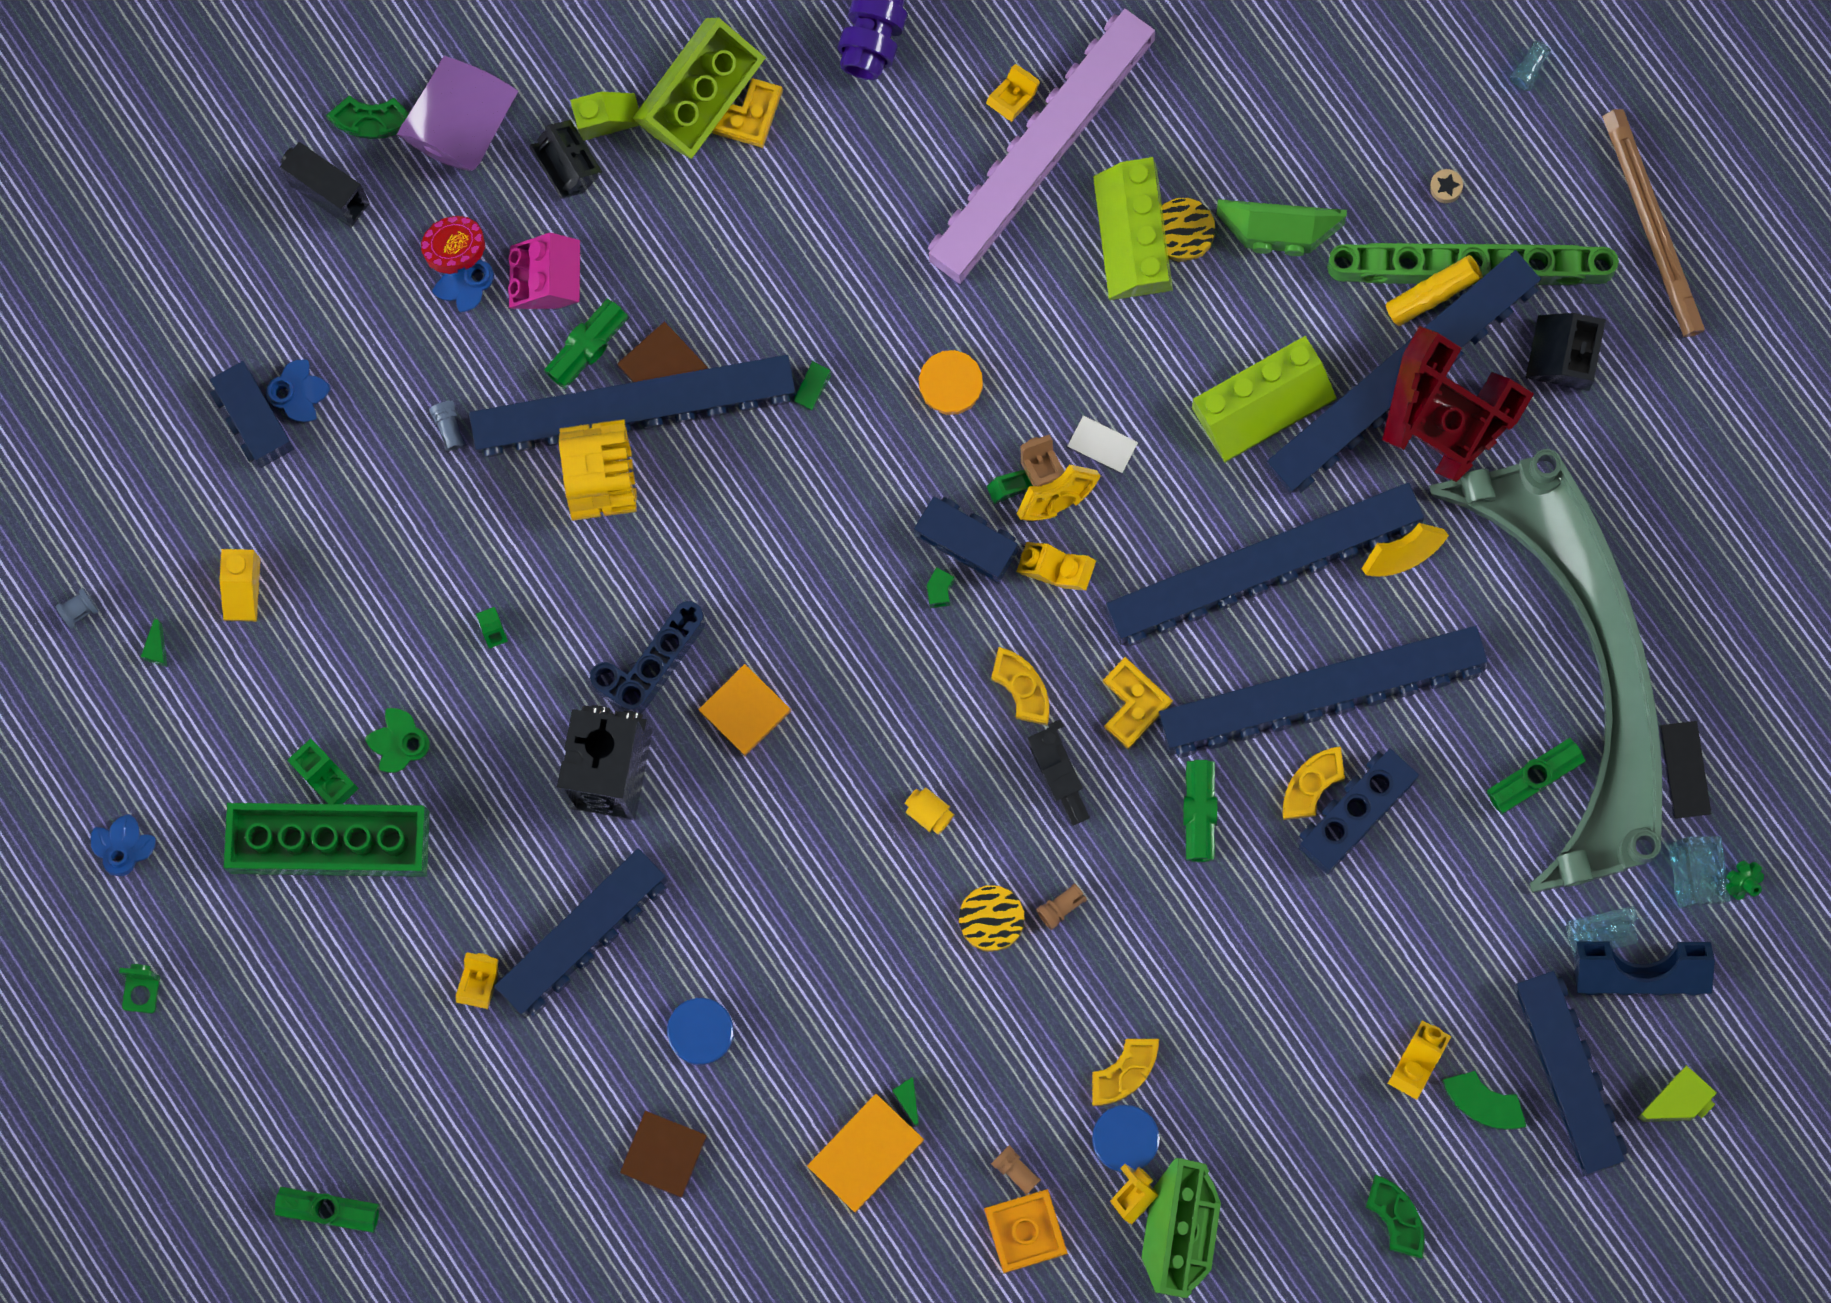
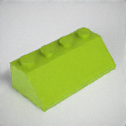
[632,17,766,159]
[1093,157,1173,300]
[1192,336,1337,463]

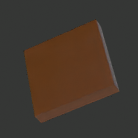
[617,321,708,382]
[620,1111,707,1198]

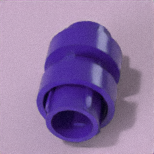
[837,0,908,80]

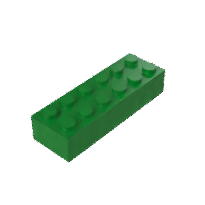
[224,803,430,877]

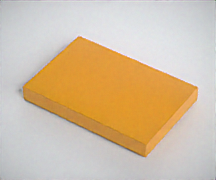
[807,1094,924,1213]

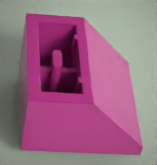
[508,233,580,309]

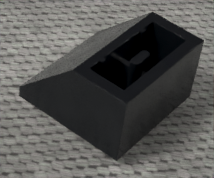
[1525,313,1606,391]

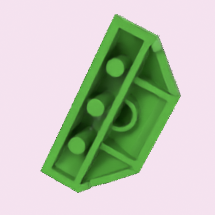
[1216,199,1347,256]
[1141,1158,1221,1298]

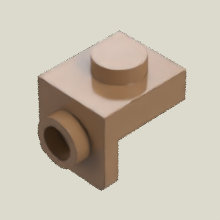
[1020,435,1064,486]

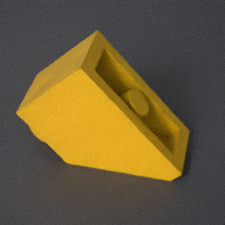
[219,549,261,622]

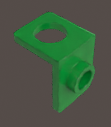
[119,964,160,1014]

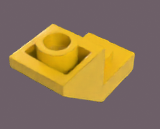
[1016,542,1096,591]
[1387,1020,1452,1100]

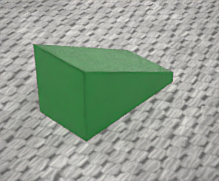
[794,361,831,410]
[986,470,1033,504]
[141,618,167,667]
[892,1077,919,1127]

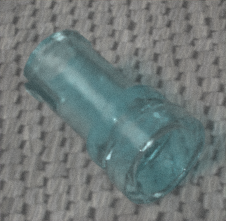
[1509,41,1551,91]

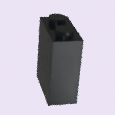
[280,142,370,228]

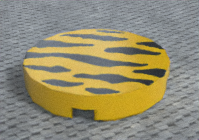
[1162,198,1215,262]
[959,885,1024,952]

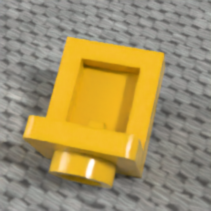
[986,64,1040,122]
[456,952,498,1009]
[1110,1164,1158,1225]

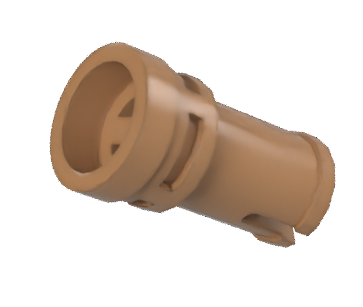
[1036,883,1087,930]
[991,1145,1041,1195]

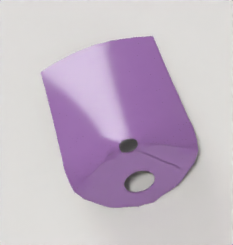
[397,56,518,171]

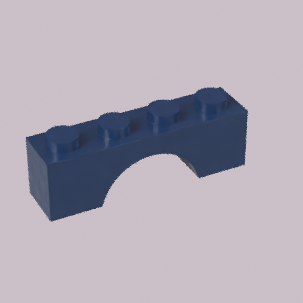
[1574,941,1715,996]

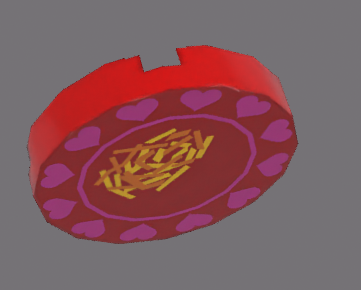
[421,216,486,274]

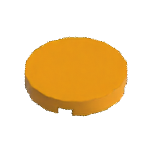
[919,350,983,415]

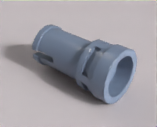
[429,401,465,451]

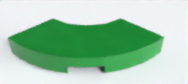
[326,95,409,139]
[1442,1071,1527,1130]
[1365,1175,1425,1259]

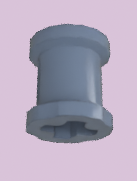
[55,588,99,629]

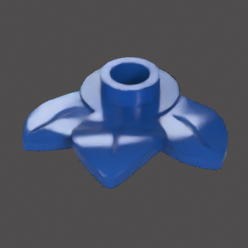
[432,260,494,312]
[266,359,331,422]
[90,814,156,876]

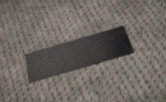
[1661,721,1711,819]

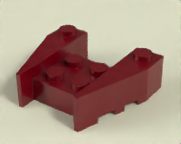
[1382,326,1534,482]

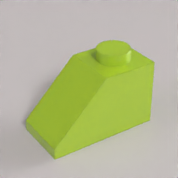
[570,92,640,141]
[1637,1065,1717,1122]

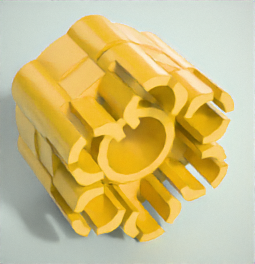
[559,419,637,521]

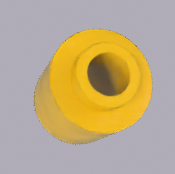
[904,787,955,835]

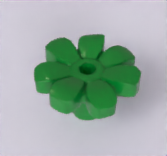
[1726,860,1764,900]

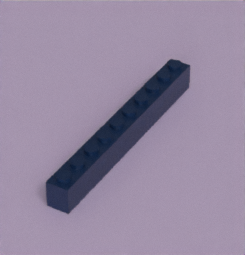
[1266,250,1541,494]
[469,355,796,457]
[1105,482,1424,646]
[1159,625,1488,757]

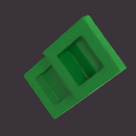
[287,738,359,804]

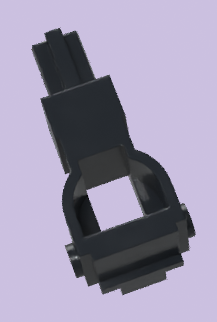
[1026,719,1090,826]

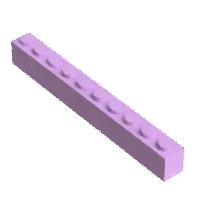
[928,8,1155,284]

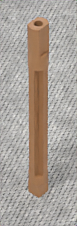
[1602,109,1705,337]

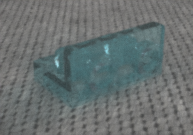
[1670,836,1730,908]
[1565,906,1638,958]

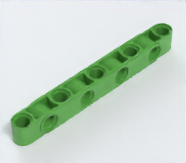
[1327,243,1619,285]

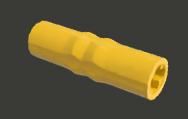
[1386,255,1483,326]

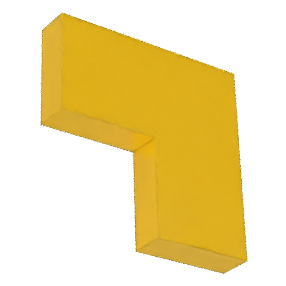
[711,78,783,148]
[1103,657,1173,750]

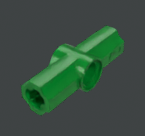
[544,298,629,390]
[1486,738,1586,815]
[1183,760,1217,862]
[274,1187,380,1233]

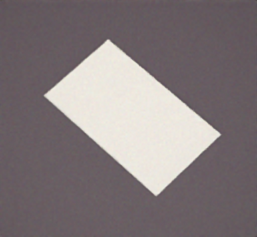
[1067,416,1138,473]

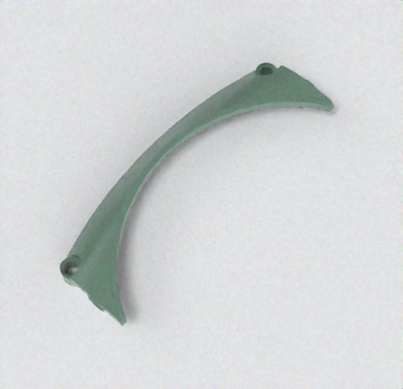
[1429,449,1662,893]

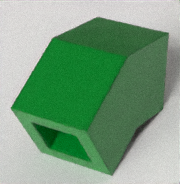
[927,567,955,609]
[476,607,508,649]

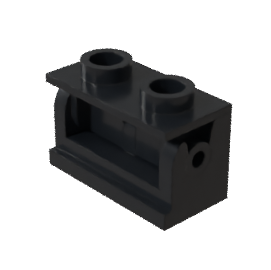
[529,120,602,199]

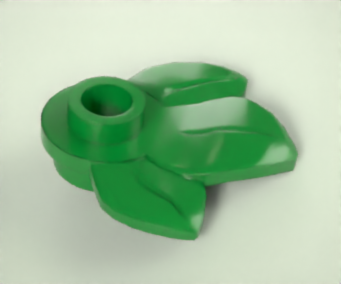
[365,708,430,773]

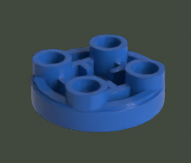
[667,998,734,1066]
[1092,1105,1159,1173]

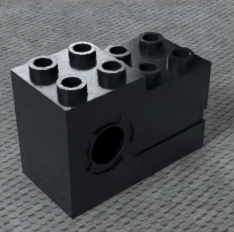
[557,705,653,820]

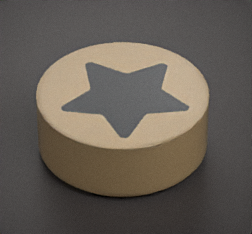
[1430,169,1463,203]

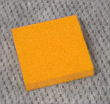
[698,664,791,756]
[984,1189,1068,1274]

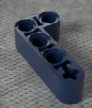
[590,601,705,714]

